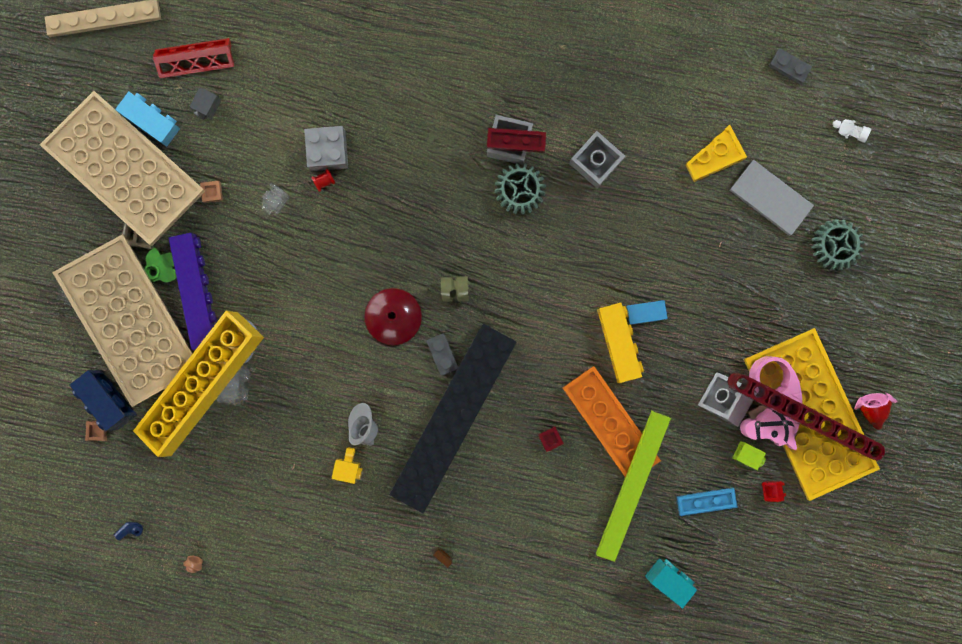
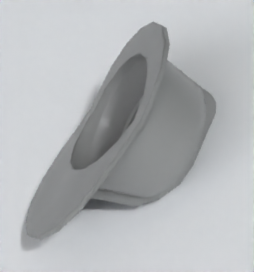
[348,403,378,446]

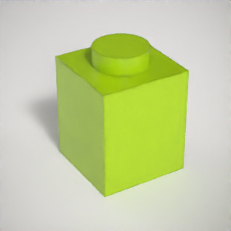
[732,441,766,470]

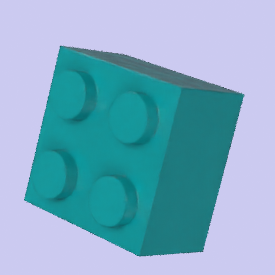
[645,558,697,609]

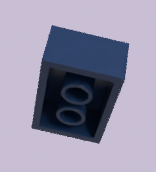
[70,370,137,431]

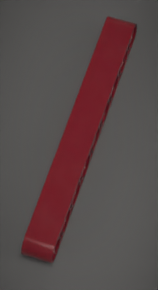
[727,373,885,460]

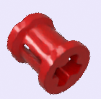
[311,168,336,192]

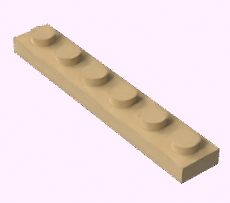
[45,0,161,37]

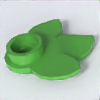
[144,248,177,282]

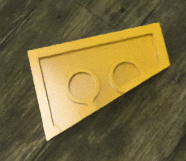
[686,125,747,182]

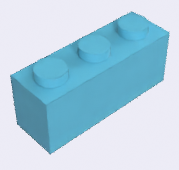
[115,91,180,147]

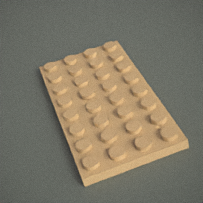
[40,91,205,247]
[52,234,193,407]

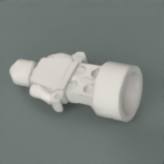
[833,119,871,143]

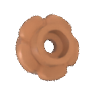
[183,556,203,573]

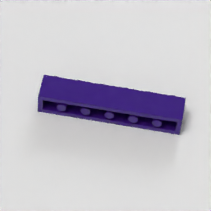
[168,233,217,351]

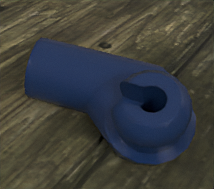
[114,522,143,541]

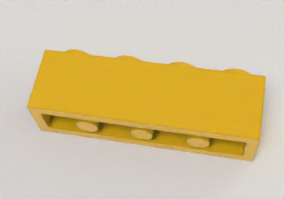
[597,302,644,383]

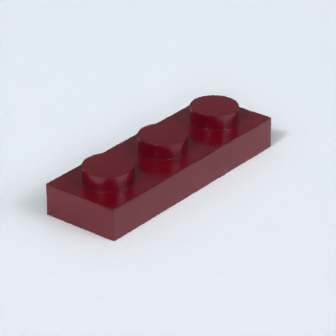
[487,128,546,153]

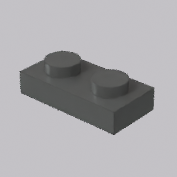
[769,48,812,85]
[426,333,458,376]

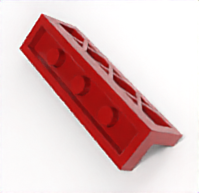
[153,38,235,78]

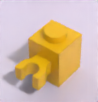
[332,447,363,484]

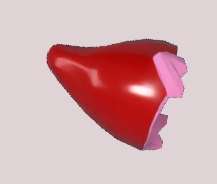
[854,393,898,430]

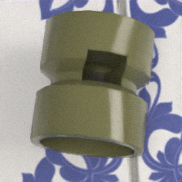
[441,276,469,302]

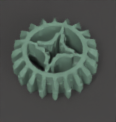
[494,163,546,215]
[811,219,865,271]

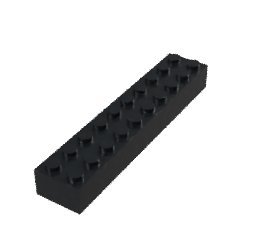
[389,324,517,514]

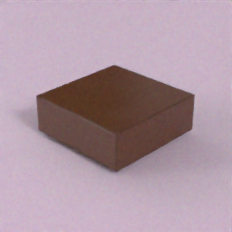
[433,547,453,568]

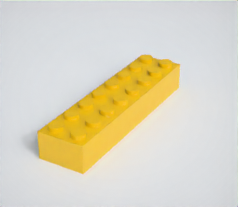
[133,310,264,457]

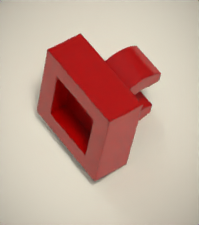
[762,481,786,502]

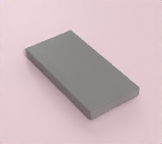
[729,160,814,236]

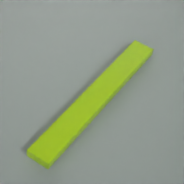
[596,410,671,562]

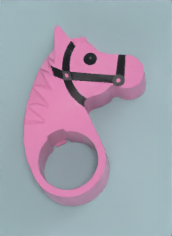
[740,356,802,450]

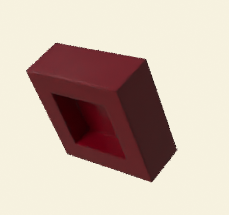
[538,426,564,452]

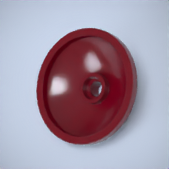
[364,288,422,345]

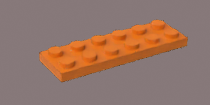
[562,366,661,477]

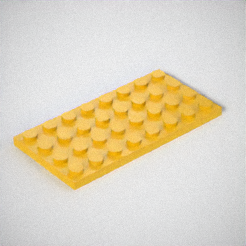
[743,328,880,501]

